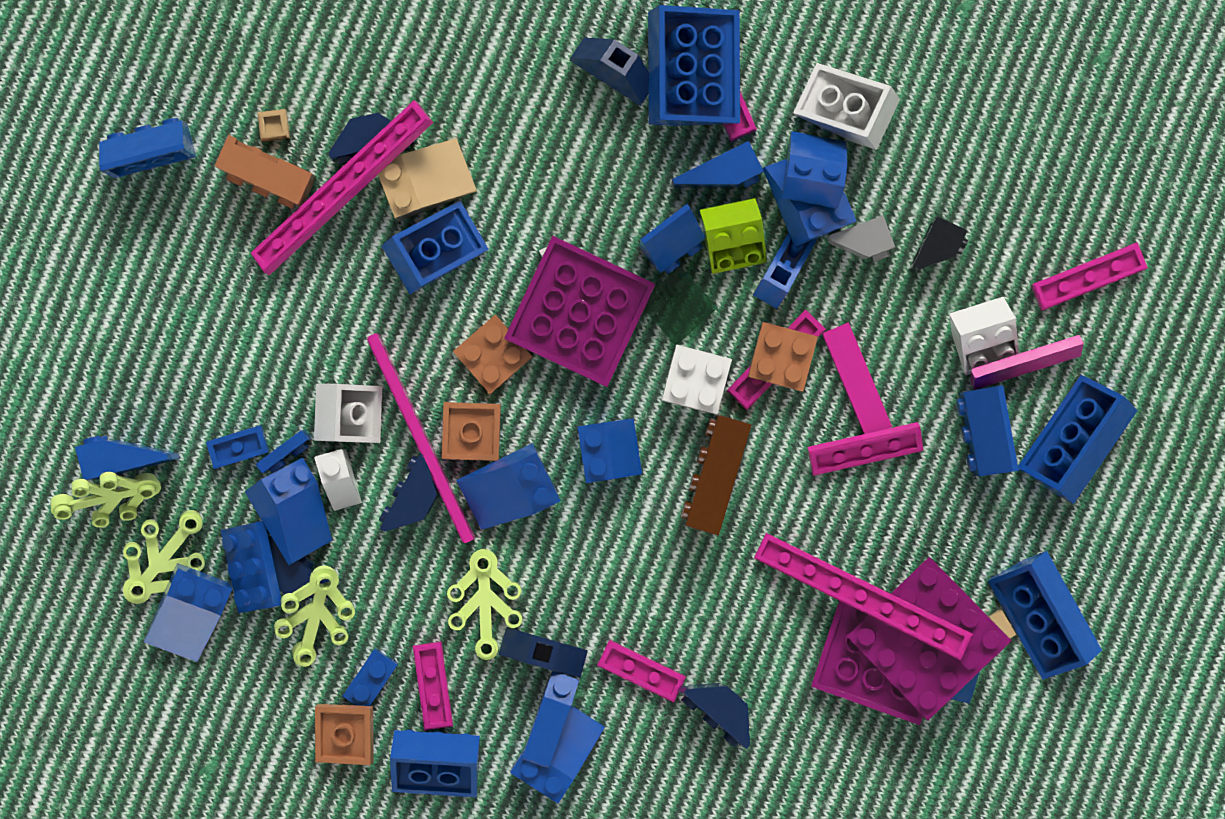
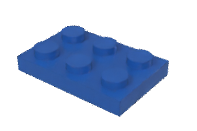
[220,521,281,613]

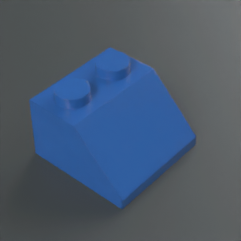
[578,418,642,483]

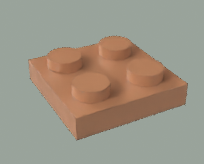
[453,315,533,394]
[748,322,818,392]
[442,402,501,461]
[315,704,374,765]

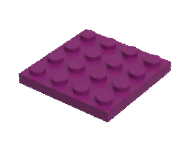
[504,235,655,387]
[847,557,1012,720]
[811,593,923,725]

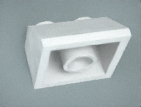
[314,384,382,443]

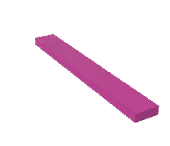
[251,100,433,275]
[367,333,476,543]
[754,533,974,661]

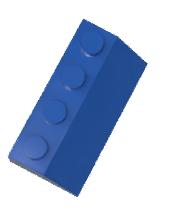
[1018,375,1138,504]
[988,551,1102,679]

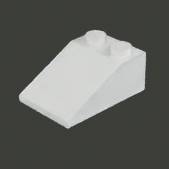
[793,63,900,150]

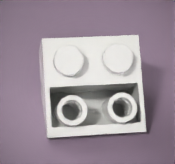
[949,297,1019,375]

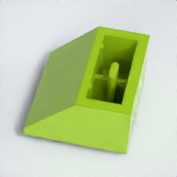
[700,198,767,274]

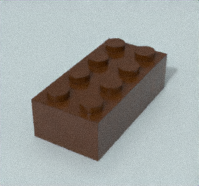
[680,415,752,536]

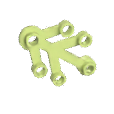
[50,472,161,528]
[123,510,205,604]
[447,549,523,660]
[274,566,355,667]

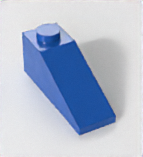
[671,141,764,189]
[753,232,818,309]
[522,671,579,769]

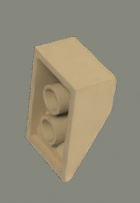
[378,138,477,222]

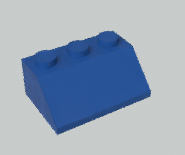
[99,118,196,178]
[956,385,1019,476]
[390,730,480,797]

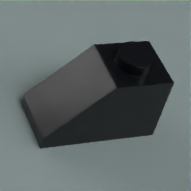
[908,216,968,272]

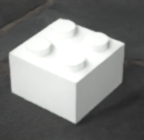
[661,345,732,415]

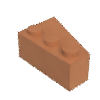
[215,135,316,209]

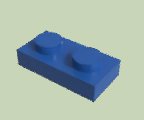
[206,425,270,469]
[256,430,312,473]
[343,648,398,706]

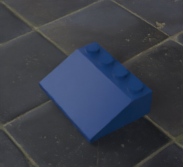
[648,5,740,126]

